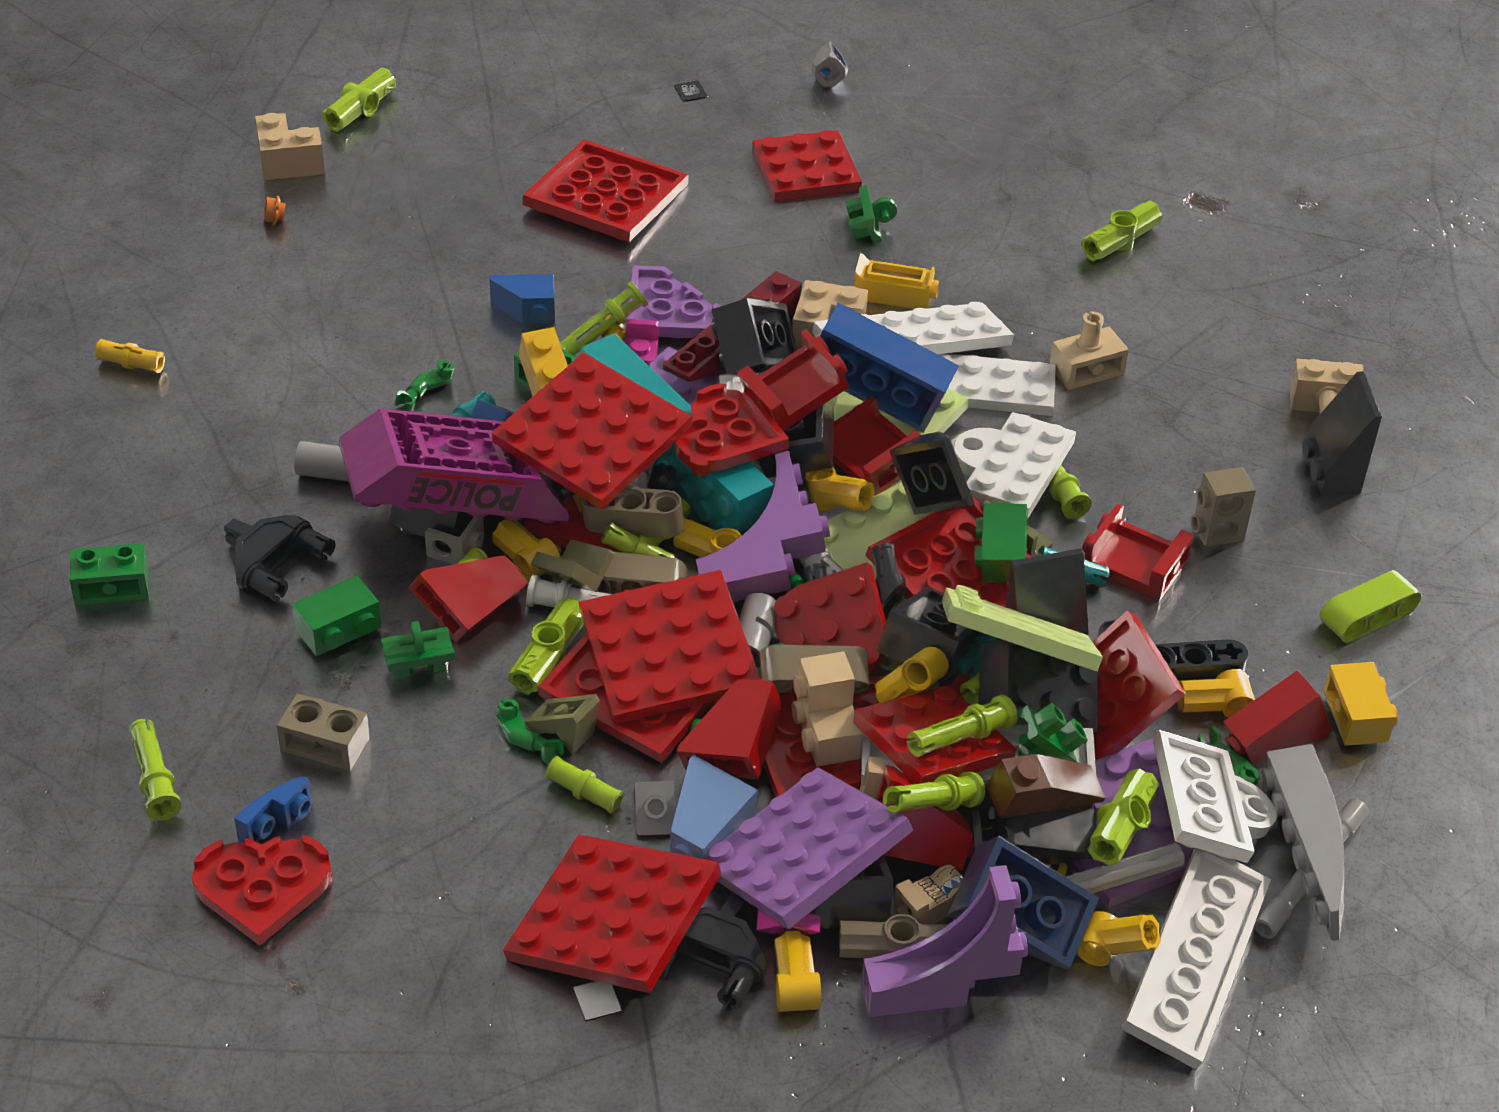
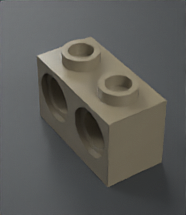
[1191,467,1256,547]
[277,693,370,771]

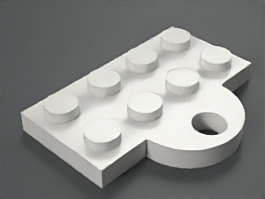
[954,412,1076,519]
[1153,730,1277,863]

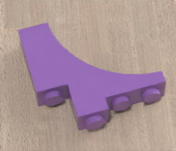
[696,451,830,602]
[861,865,1028,1017]

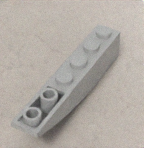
[1262,744,1344,941]

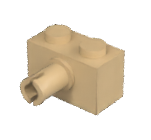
[1049,311,1129,390]
[1289,359,1363,413]

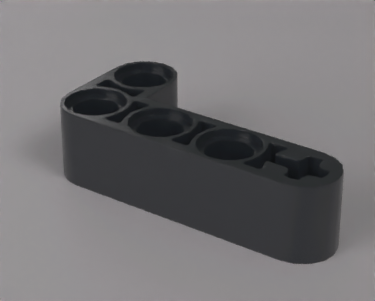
[1098,620,1248,680]

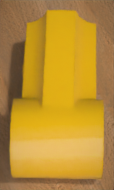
[805,468,875,511]
[492,519,561,582]
[674,519,742,558]
[874,647,949,703]
[1177,669,1255,717]
[1077,911,1161,966]
[774,931,821,1012]

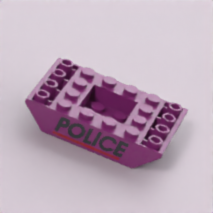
[339,409,569,524]

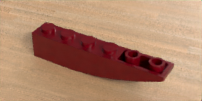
[662,271,802,382]

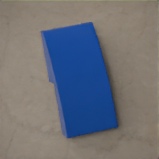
[234,776,313,843]

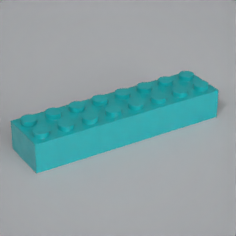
[581,333,774,535]

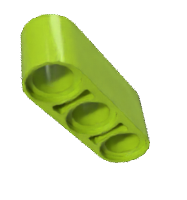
[1319,570,1422,643]

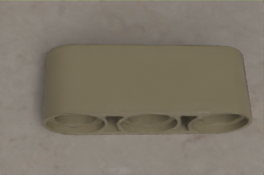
[580,487,684,538]
[580,552,687,594]
[760,645,870,694]

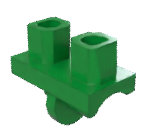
[845,185,897,244]
[381,621,455,679]
[1018,702,1088,762]

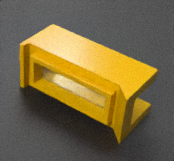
[854,253,939,309]

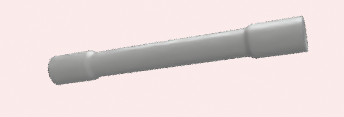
[1254,798,1369,939]

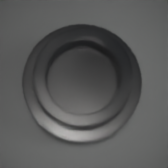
[647,463,677,491]

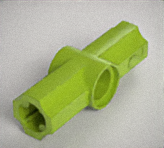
[322,67,396,132]
[1081,200,1163,262]
[508,597,584,695]
[1087,768,1159,865]

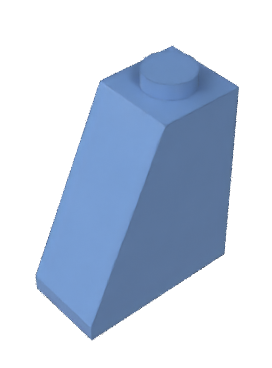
[670,755,758,859]

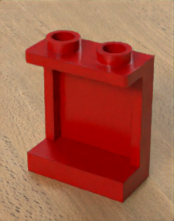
[737,329,849,431]
[833,397,921,496]
[1082,504,1194,601]

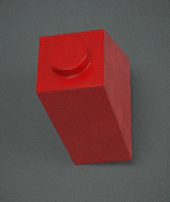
[408,555,529,643]
[1223,670,1332,765]
[677,679,783,779]
[876,765,975,871]

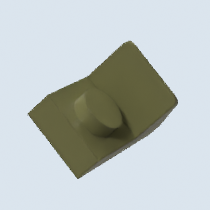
[525,694,600,755]

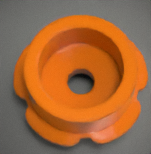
[263,196,285,226]

